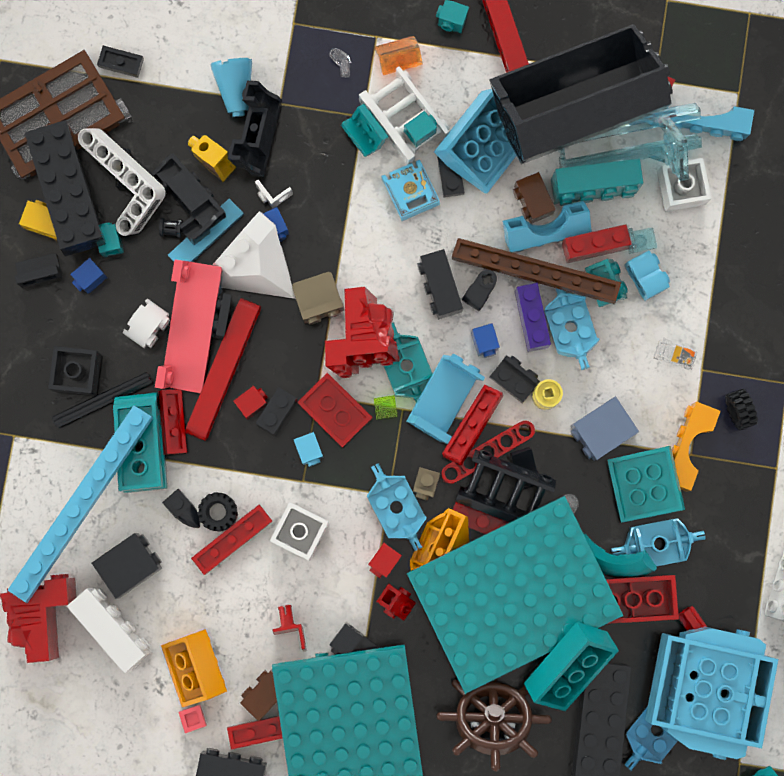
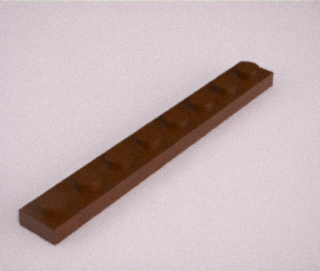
[452,238,621,304]

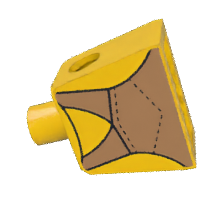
[188,135,236,182]

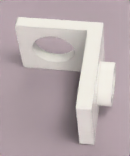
[255,180,293,209]

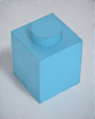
[294,432,324,467]

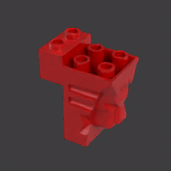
[325,287,399,378]
[0,574,77,663]

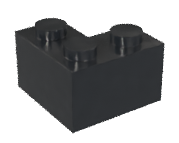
[330,622,380,655]

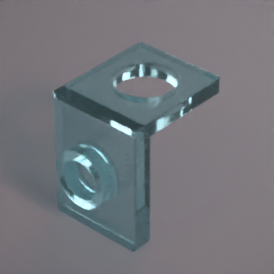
[628,228,657,254]

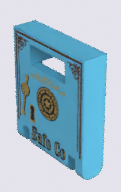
[381,160,440,221]

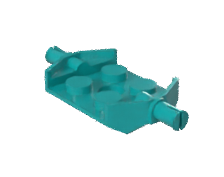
[384,322,432,403]

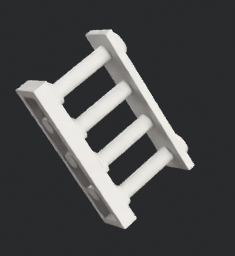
[359,66,449,165]

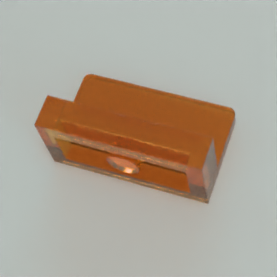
[375,36,423,75]

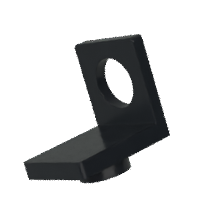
[510,447,539,490]

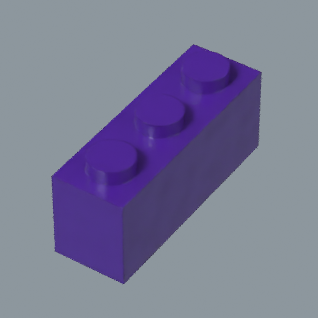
[514,283,551,352]

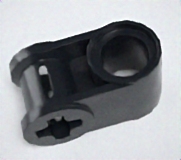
[462,270,497,311]

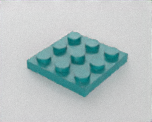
[607,446,685,523]

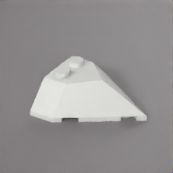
[213,211,296,299]

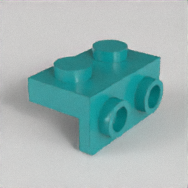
[341,104,389,157]

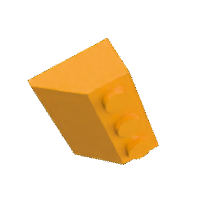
[161,629,227,707]

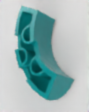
[584,533,657,578]

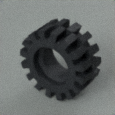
[725,389,758,430]
[197,492,238,532]

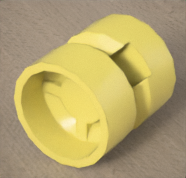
[532,379,563,410]

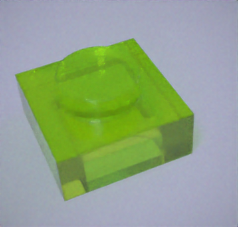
[373,395,398,420]

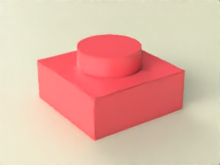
[178,704,207,733]

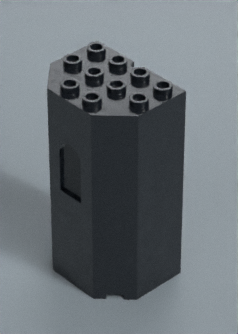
[489,24,673,165]

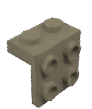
[292,272,344,325]

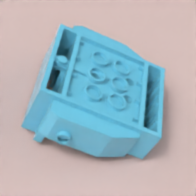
[645,627,779,760]

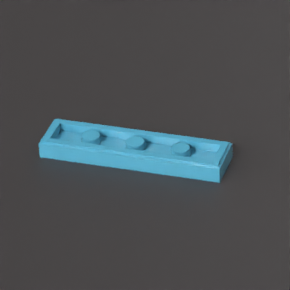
[168,198,244,262]

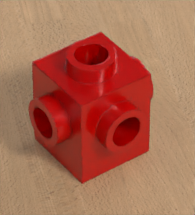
[376,584,416,621]

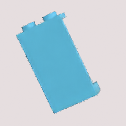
[406,354,485,444]

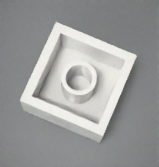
[657,158,712,212]
[270,502,329,561]

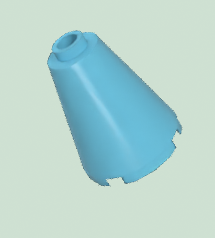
[210,58,252,117]

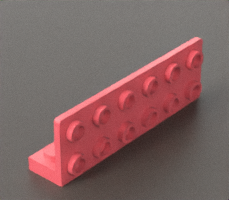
[155,259,222,393]

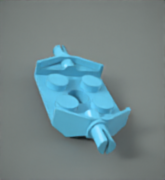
[544,288,600,370]
[367,463,426,551]
[611,518,705,566]

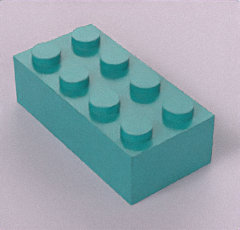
[551,159,644,206]
[524,622,619,711]

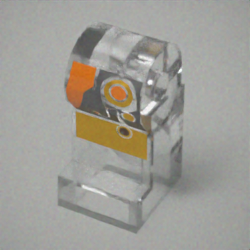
[653,338,697,370]

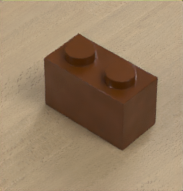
[513,172,556,224]
[240,669,277,721]

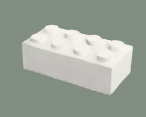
[67,588,152,673]

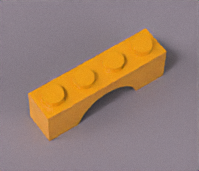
[672,402,720,492]

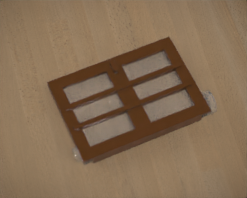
[0,49,131,180]

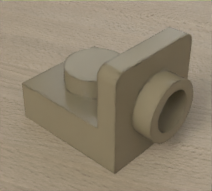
[412,467,440,501]

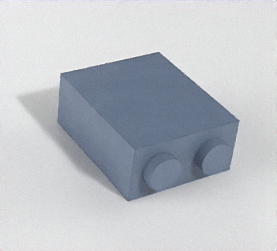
[570,396,639,461]

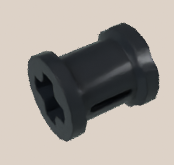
[159,218,183,238]

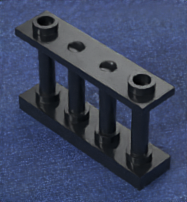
[455,449,556,523]

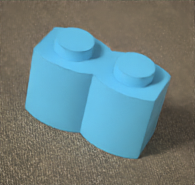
[624,250,670,301]

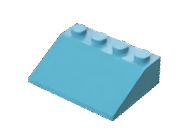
[434,89,516,194]

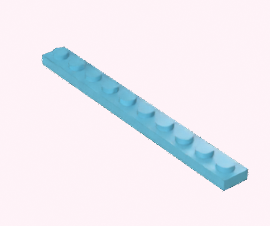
[8,406,153,603]

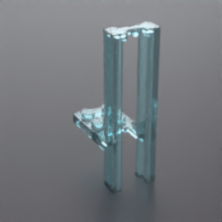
[558,103,702,181]

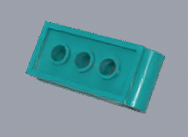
[113,392,167,493]

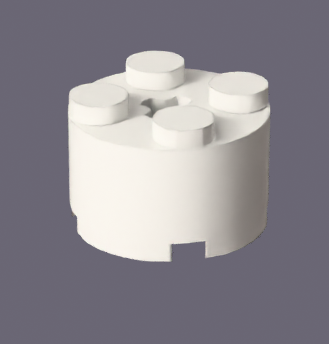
[123,299,170,348]

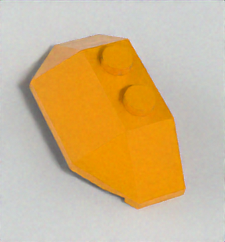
[410,508,469,588]

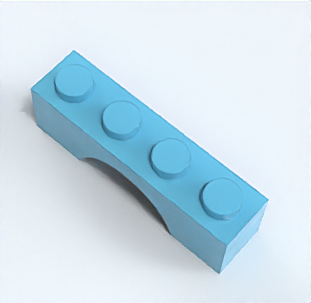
[502,201,592,252]

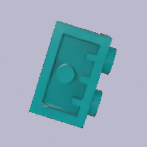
[585,259,628,307]

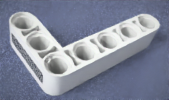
[78,128,165,236]

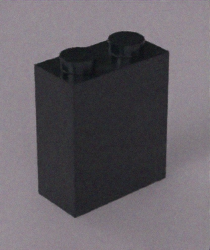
[92,533,162,599]

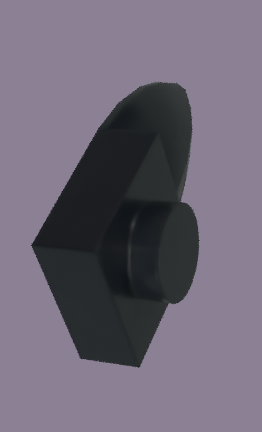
[162,488,200,528]

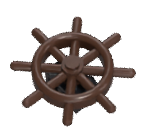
[436,678,552,771]

